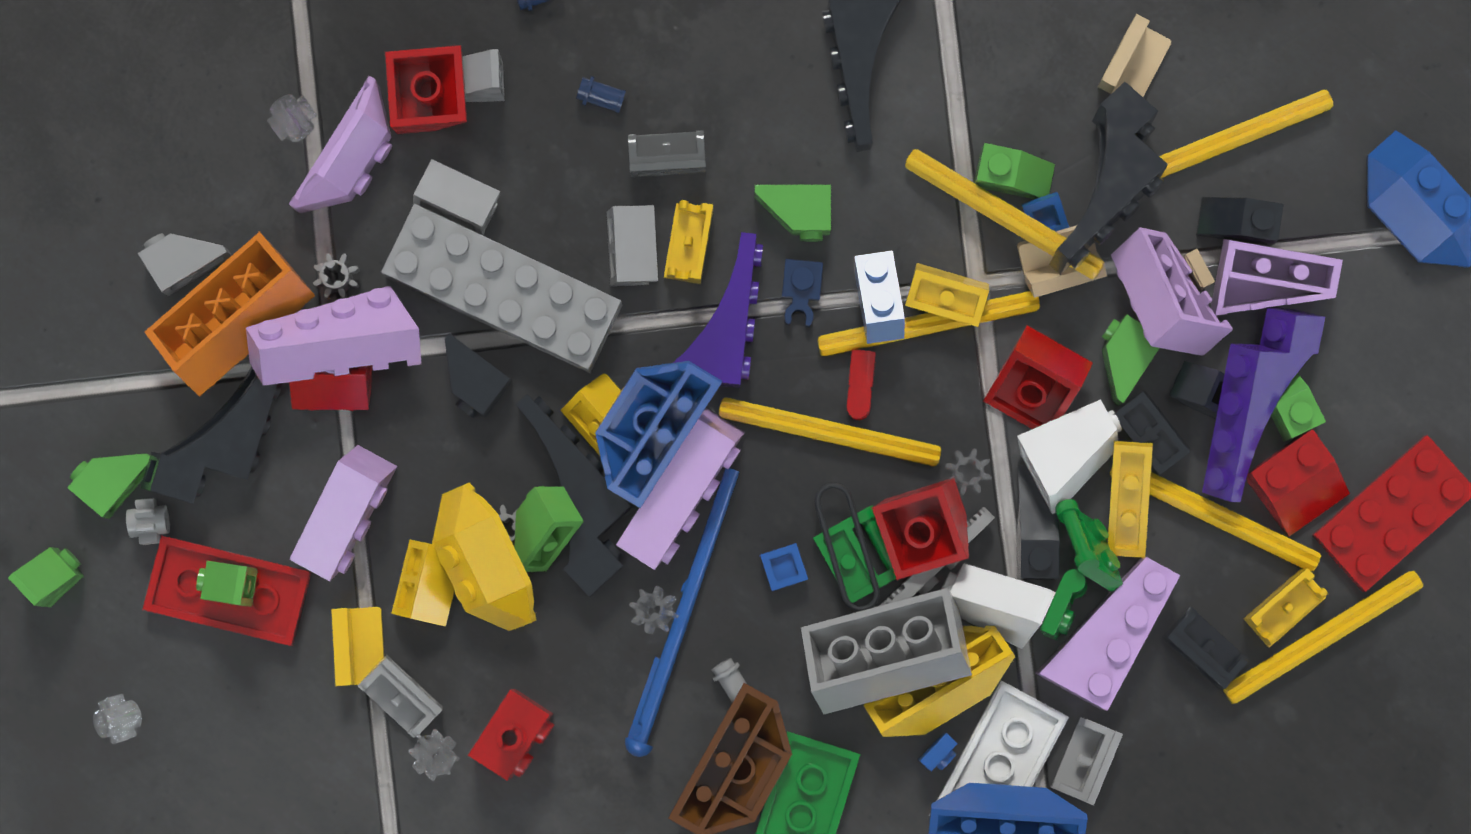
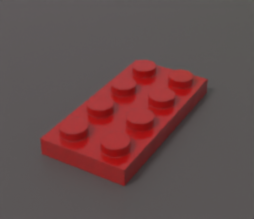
[1312,435,1471,592]
[142,535,312,646]

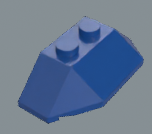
[1367,130,1471,268]
[595,361,722,508]
[928,783,1088,834]

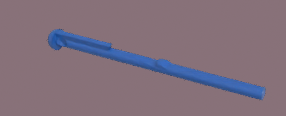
[625,468,740,757]

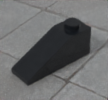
[1016,465,1059,580]

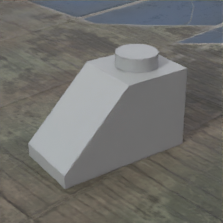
[462,49,505,102]
[138,233,232,296]

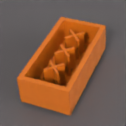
[144,232,315,397]

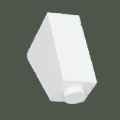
[1017,399,1122,514]
[941,563,1056,649]

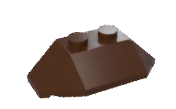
[668,683,792,834]

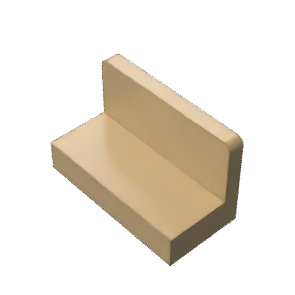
[1098,14,1171,97]
[1017,225,1107,298]

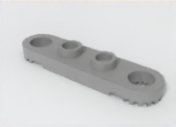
[879,507,995,606]

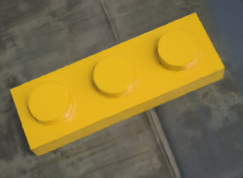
[1108,441,1153,558]

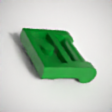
[1055,499,1123,592]
[813,505,896,603]
[1040,569,1088,641]

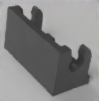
[628,130,706,177]

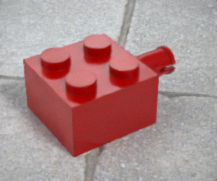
[468,689,555,781]

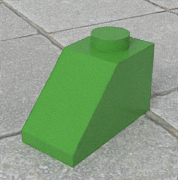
[974,143,1055,199]
[754,185,831,242]
[1102,315,1159,406]
[1271,373,1326,442]
[67,454,150,519]
[514,486,584,572]
[8,547,84,607]
[196,561,258,607]

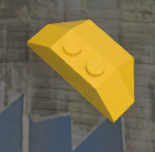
[432,482,536,631]
[863,626,1015,737]

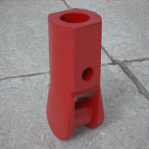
[847,350,876,420]

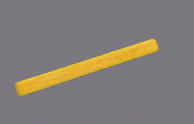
[1159,90,1334,178]
[905,149,1104,279]
[818,291,1040,356]
[719,397,941,466]
[1110,467,1321,571]
[1223,571,1423,704]

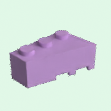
[1111,227,1233,356]
[1211,239,1343,315]
[289,445,398,581]

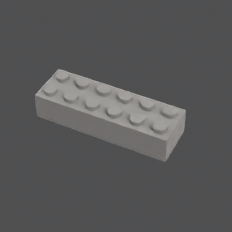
[381,204,623,373]

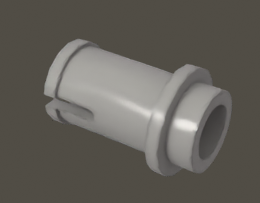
[711,658,747,702]

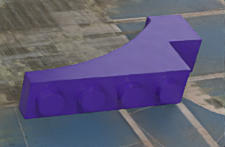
[673,232,763,388]
[1202,308,1325,502]

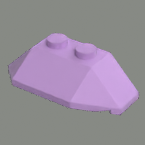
[289,76,392,213]

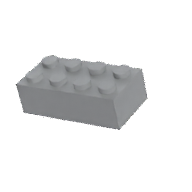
[801,587,972,714]

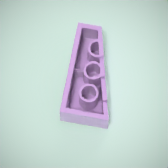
[246,286,421,385]
[616,408,745,570]
[1035,557,1180,711]

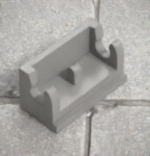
[413,160,500,235]
[607,205,658,287]
[358,655,443,738]
[1051,717,1123,805]

